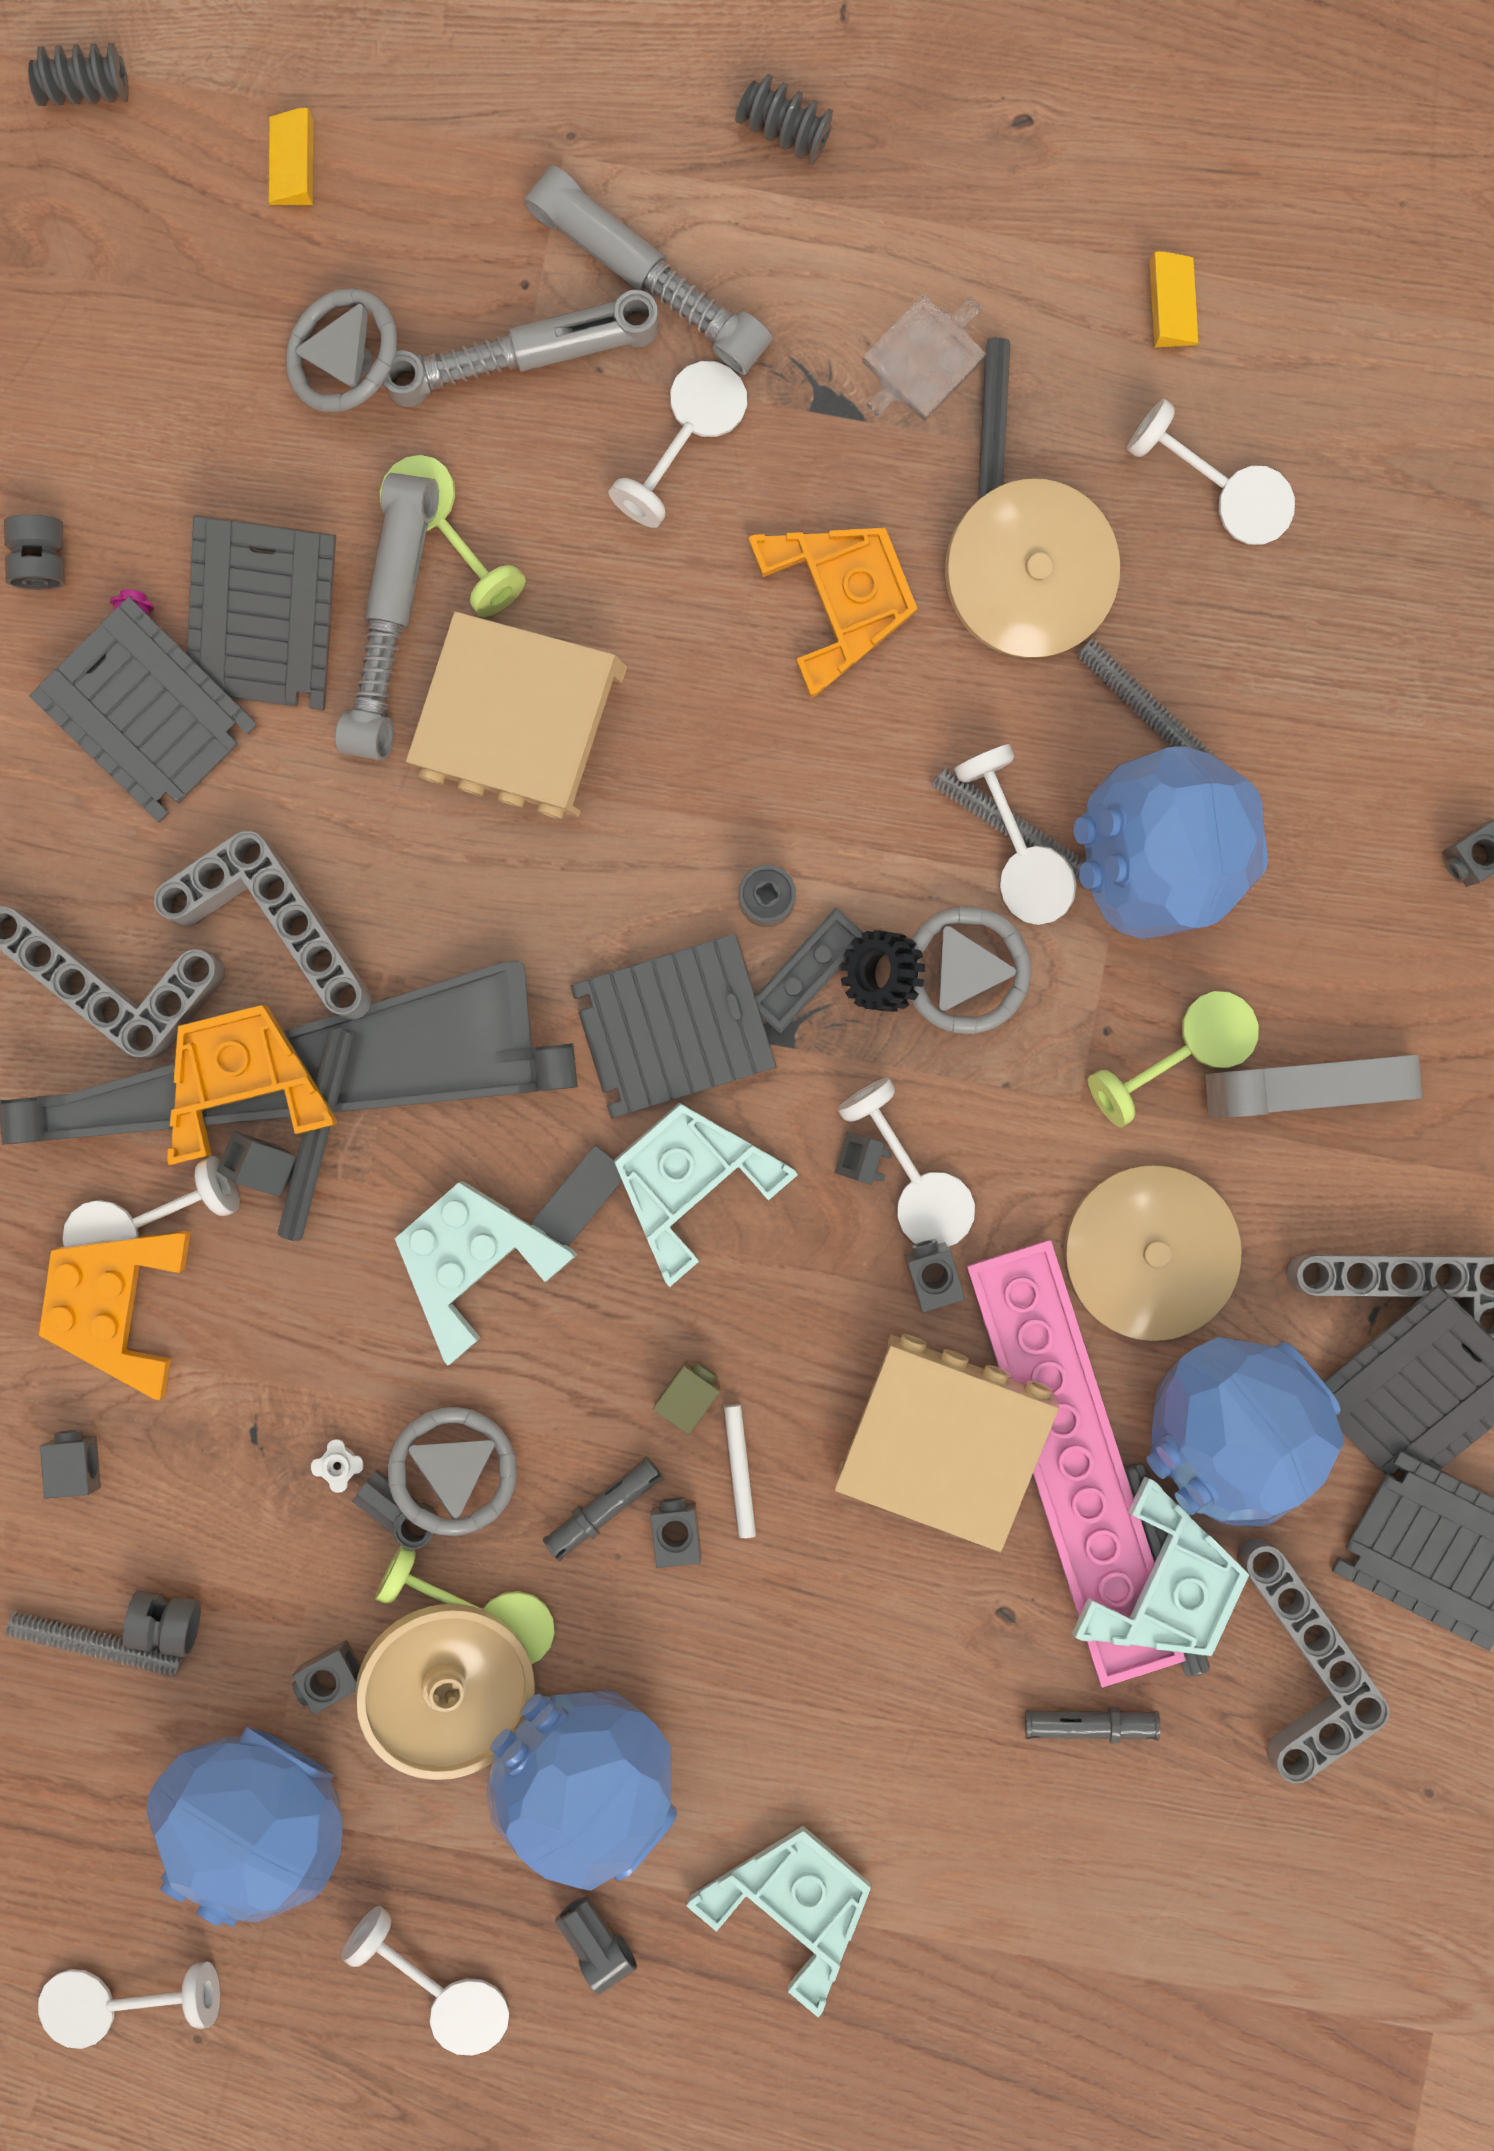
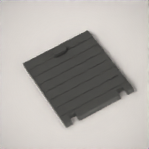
[187,515,336,710]
[29,597,258,822]
[570,933,777,1119]
[1323,1284,1494,1475]
[1332,1450,1494,1651]

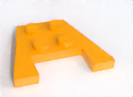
[748,528,918,698]
[167,1005,338,1165]
[39,1230,191,1400]

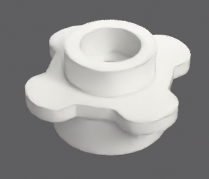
[311,1439,364,1493]

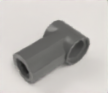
[352,1469,438,1550]
[555,1896,637,1995]

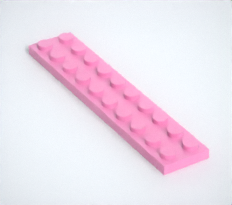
[966,1239,1186,1688]

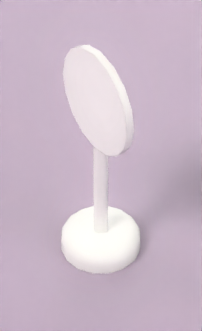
[608,361,747,528]
[1126,398,1295,545]
[954,744,1077,925]
[837,1077,975,1247]
[63,1156,240,1246]
[341,1906,509,2056]
[38,1961,220,2049]

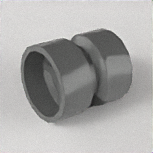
[4,514,65,590]
[739,865,796,927]
[123,1590,201,1658]

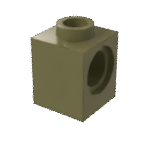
[653,1362,720,1435]

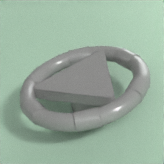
[286,288,397,413]
[911,906,1031,1034]
[387,1407,517,1536]

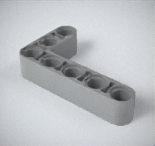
[154,831,371,1019]
[0,906,225,1058]
[1205,1055,1423,1118]
[1286,1253,1494,1359]
[1237,1538,1389,1783]

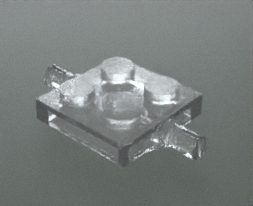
[862,294,986,422]

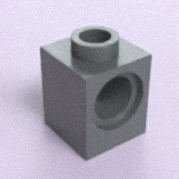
[1442,819,1494,887]
[217,1131,297,1197]
[904,1239,965,1312]
[40,1430,101,1499]
[651,1497,701,1568]
[292,1640,361,1715]

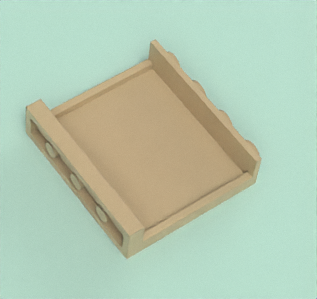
[406,611,627,820]
[834,1334,1059,1552]

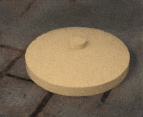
[945,479,1120,658]
[1064,1165,1242,1341]
[355,1604,535,1780]

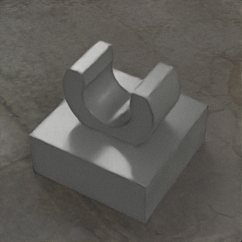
[834,1131,892,1185]

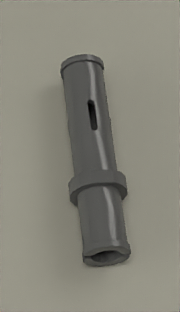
[543,1456,664,1561]
[1025,1707,1160,1744]

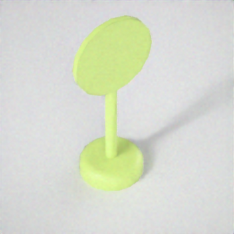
[380,455,526,618]
[1088,991,1259,1128]
[375,1545,555,1665]

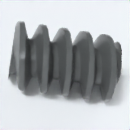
[28,43,129,106]
[735,74,833,165]

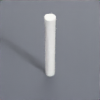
[724,1404,756,1538]

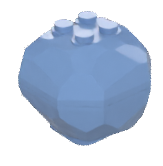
[1074,746,1268,939]
[1147,1337,1345,1526]
[487,1690,677,1891]
[146,1726,342,1927]

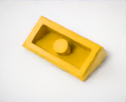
[269,108,314,205]
[1149,251,1199,348]

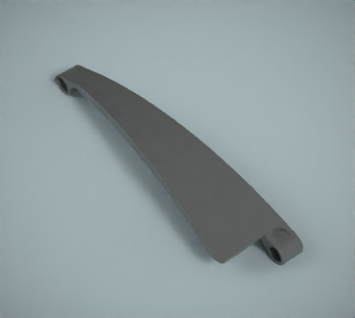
[0,961,578,1145]

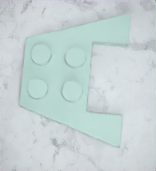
[614,1102,798,1287]
[395,1181,578,1365]
[1071,1476,1249,1656]
[686,1826,871,2017]

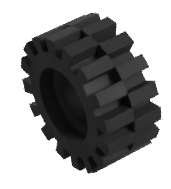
[840,930,926,1012]

